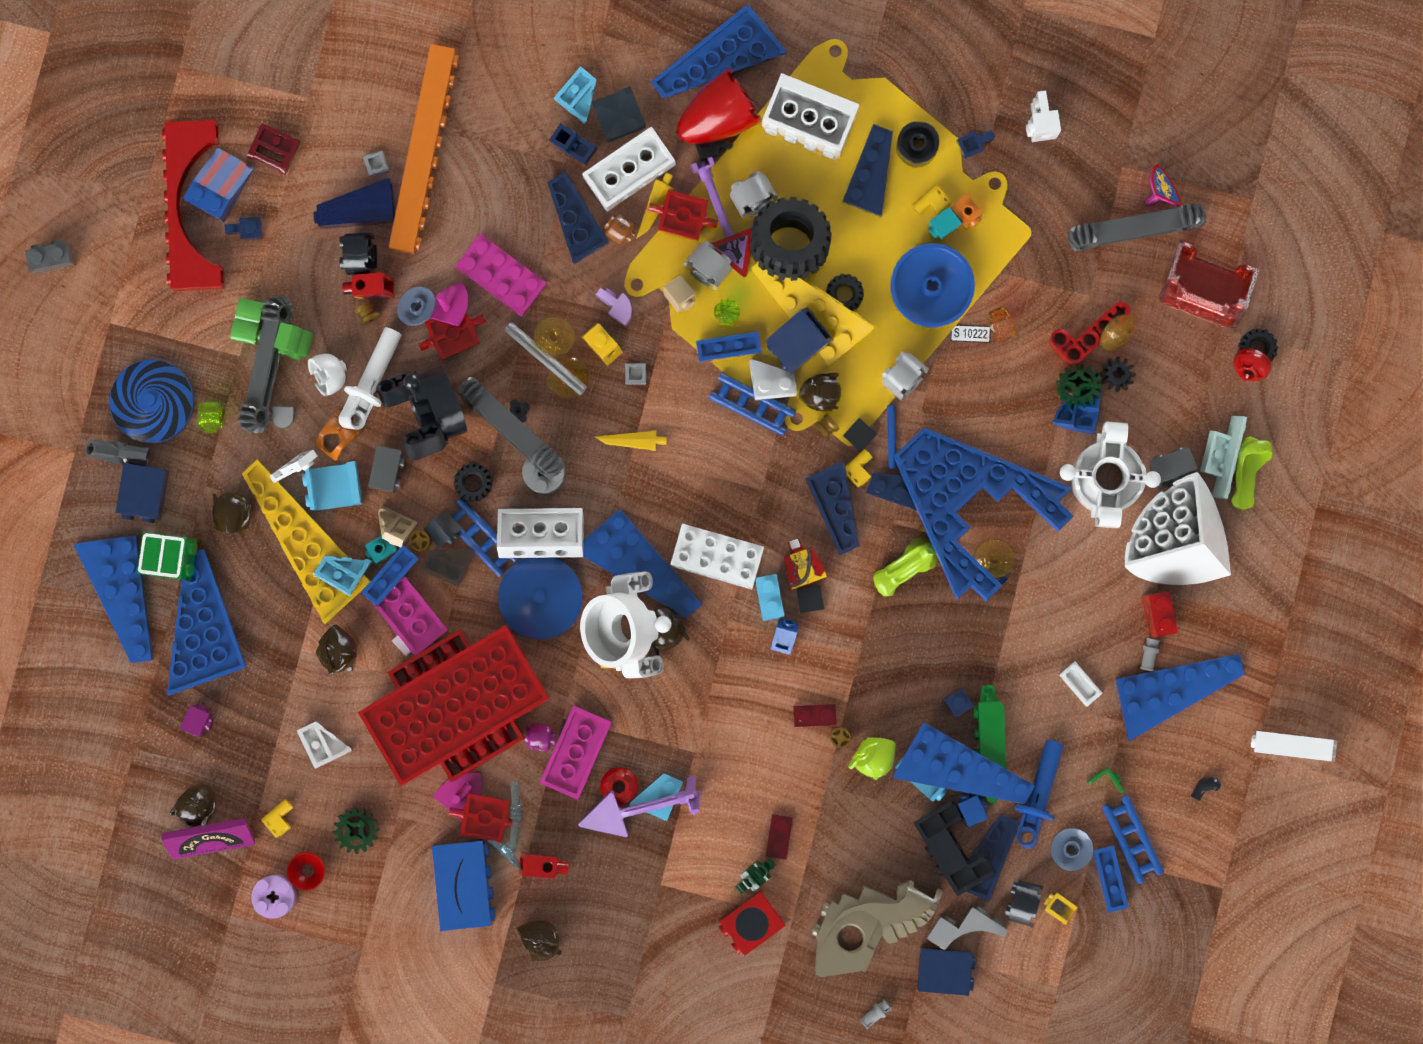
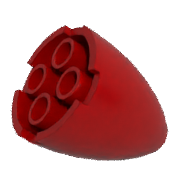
[676,68,762,144]

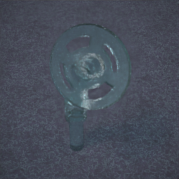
[487,781,523,869]

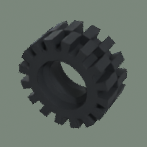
[826,274,864,311]
[1238,328,1278,362]
[454,463,493,502]

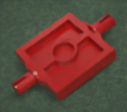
[648,190,719,241]
[418,313,486,361]
[448,793,521,843]

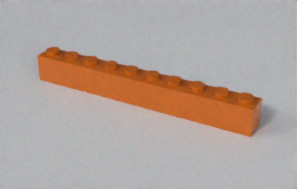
[389,44,459,255]

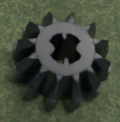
[1099,356,1136,392]

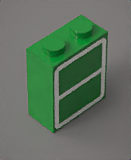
[137,532,198,581]

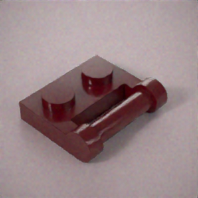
[247,123,301,175]

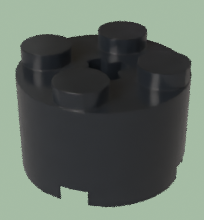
[896,122,939,168]
[339,233,378,276]
[1005,879,1044,927]

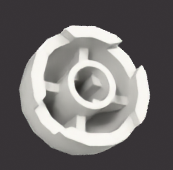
[308,354,347,396]

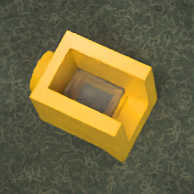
[1044,892,1078,925]

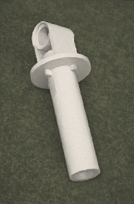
[339,327,402,430]

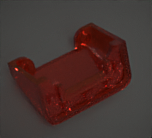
[1159,240,1259,328]

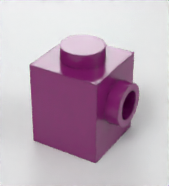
[180,703,213,737]

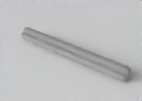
[505,323,587,395]

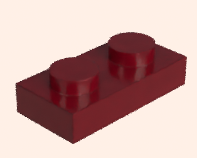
[793,704,837,727]
[766,814,793,860]

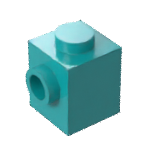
[928,207,962,241]
[365,535,398,564]

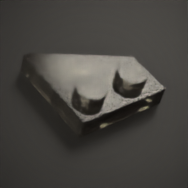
[420,549,476,587]

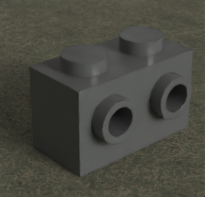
[25,240,75,274]
[368,446,406,493]
[1149,447,1198,490]

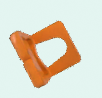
[315,409,364,461]

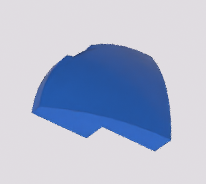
[1053,391,1102,435]

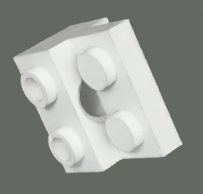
[1026,91,1061,142]

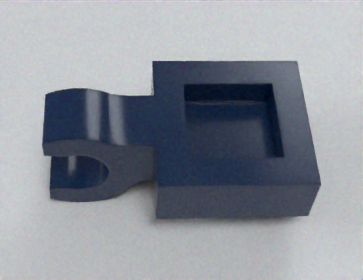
[956,130,995,160]
[224,217,262,240]

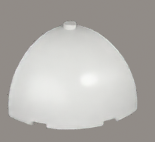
[1125,472,1231,585]

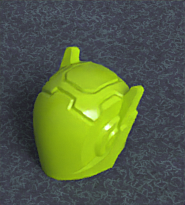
[848,738,896,780]

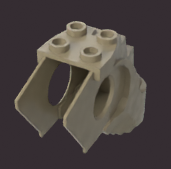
[812,880,943,977]

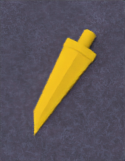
[636,173,674,239]
[594,430,667,451]

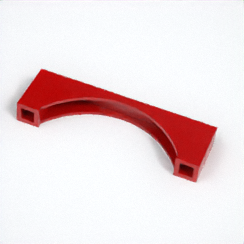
[162,120,224,291]

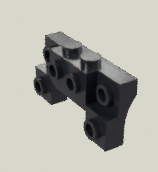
[914,801,997,896]

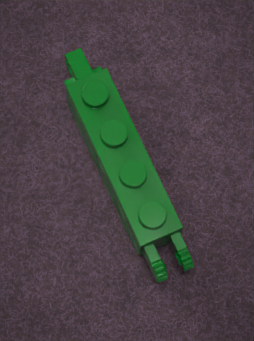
[973,685,1006,804]

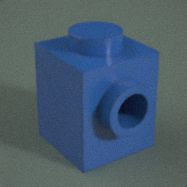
[956,793,988,827]

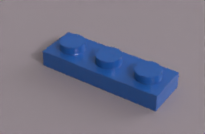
[696,332,761,362]
[361,545,419,607]
[1093,845,1129,913]

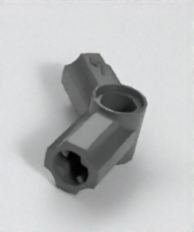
[85,439,150,466]

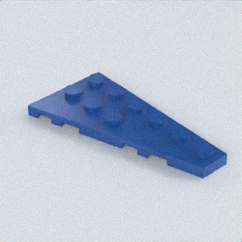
[651,4,787,99]
[583,509,702,618]
[73,535,153,663]
[1115,654,1244,741]
[892,722,1035,804]

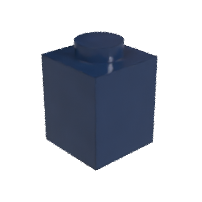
[943,688,974,718]

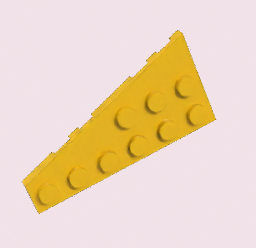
[751,262,877,366]

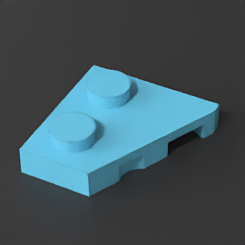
[554,66,597,125]
[314,556,371,596]
[630,774,683,821]

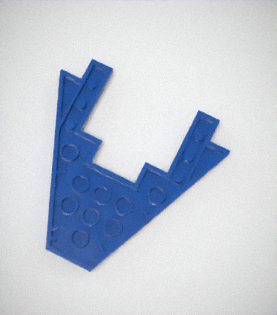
[894,428,1073,602]

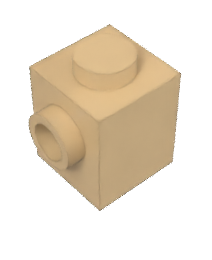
[664,275,696,313]

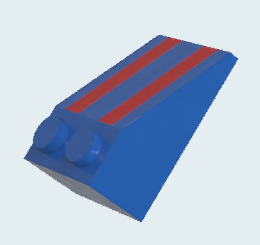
[183,148,255,222]

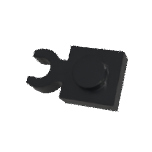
[695,140,733,161]

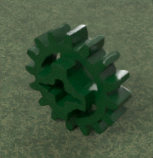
[1056,363,1102,409]
[332,808,379,854]
[735,857,776,894]

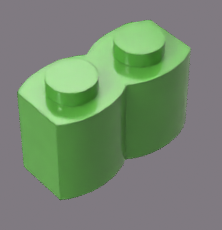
[230,298,264,346]
[274,323,314,361]

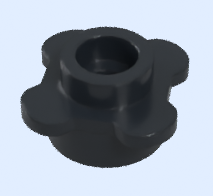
[510,400,530,423]

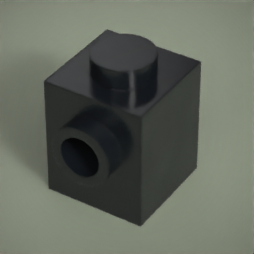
[424,510,463,548]

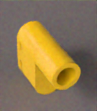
[912,185,952,215]
[845,449,873,488]
[261,798,294,838]

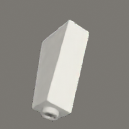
[1251,731,1337,762]

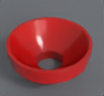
[1233,349,1272,382]
[600,767,639,806]
[287,852,326,891]

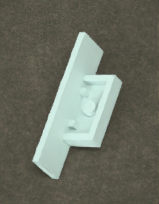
[1200,416,1247,499]

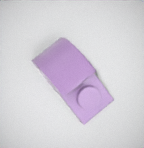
[596,288,632,327]

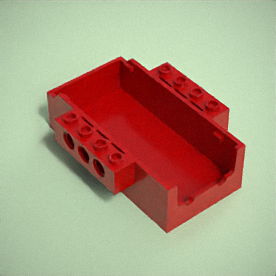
[358,625,551,786]

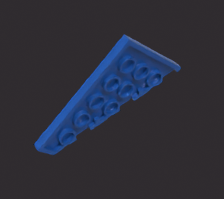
[167,549,247,696]

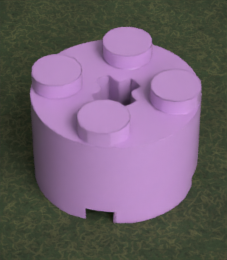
[251,874,298,919]

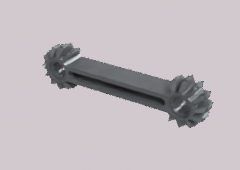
[1067,203,1206,251]
[237,296,295,434]
[457,377,564,479]

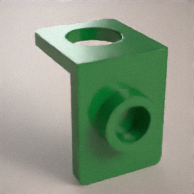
[1086,768,1125,793]

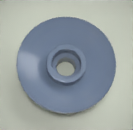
[397,287,436,326]
[1051,828,1093,871]

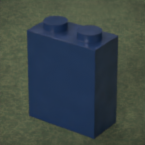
[765,307,834,373]
[116,463,169,523]
[917,947,976,996]

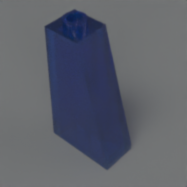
[313,178,395,229]

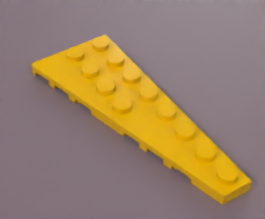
[242,459,371,624]

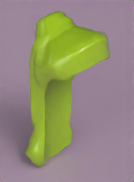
[1231,436,1273,510]
[873,538,938,597]

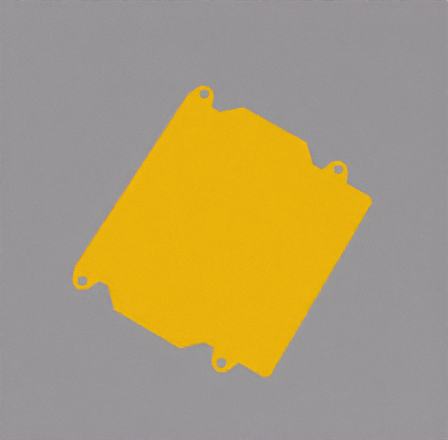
[624,39,1032,446]

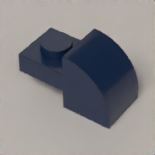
[549,123,598,165]

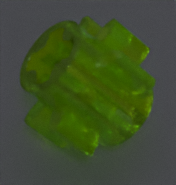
[714,299,740,326]

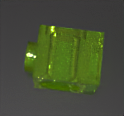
[198,402,223,433]

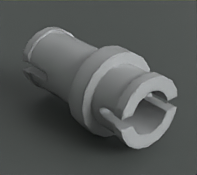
[1140,638,1160,671]
[859,999,892,1029]

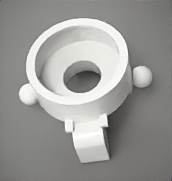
[1060,421,1161,528]
[580,572,671,678]

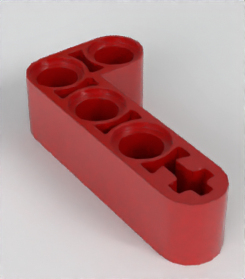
[1049,302,1130,365]

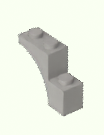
[926,905,1008,950]

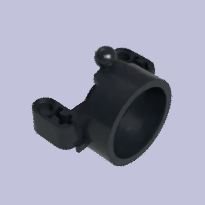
[377,365,467,460]

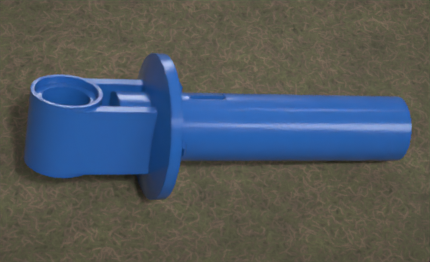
[1015,740,1064,849]

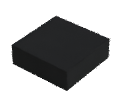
[843,418,877,452]
[796,586,824,613]

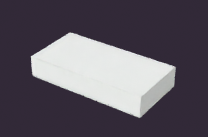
[1059,661,1103,707]

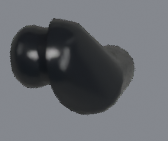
[1191,777,1221,801]

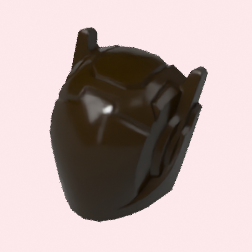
[799,372,841,411]
[212,493,251,533]
[651,608,690,656]
[316,624,357,675]
[169,784,216,827]
[516,920,562,961]

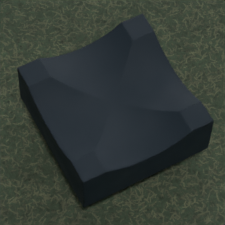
[591,86,646,143]

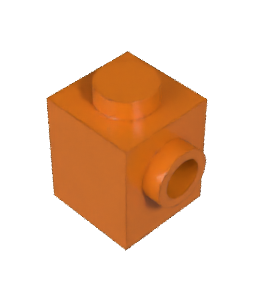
[951,194,983,229]

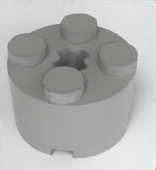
[729,171,778,218]
[683,241,732,290]
[881,351,929,401]
[522,459,566,494]

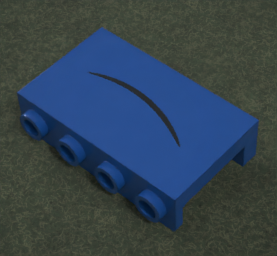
[432,840,496,931]

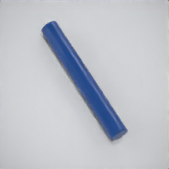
[887,405,897,469]

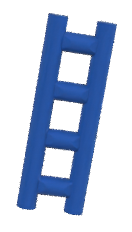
[708,373,796,436]
[452,497,519,578]
[1102,795,1164,884]

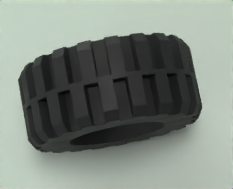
[750,197,832,281]

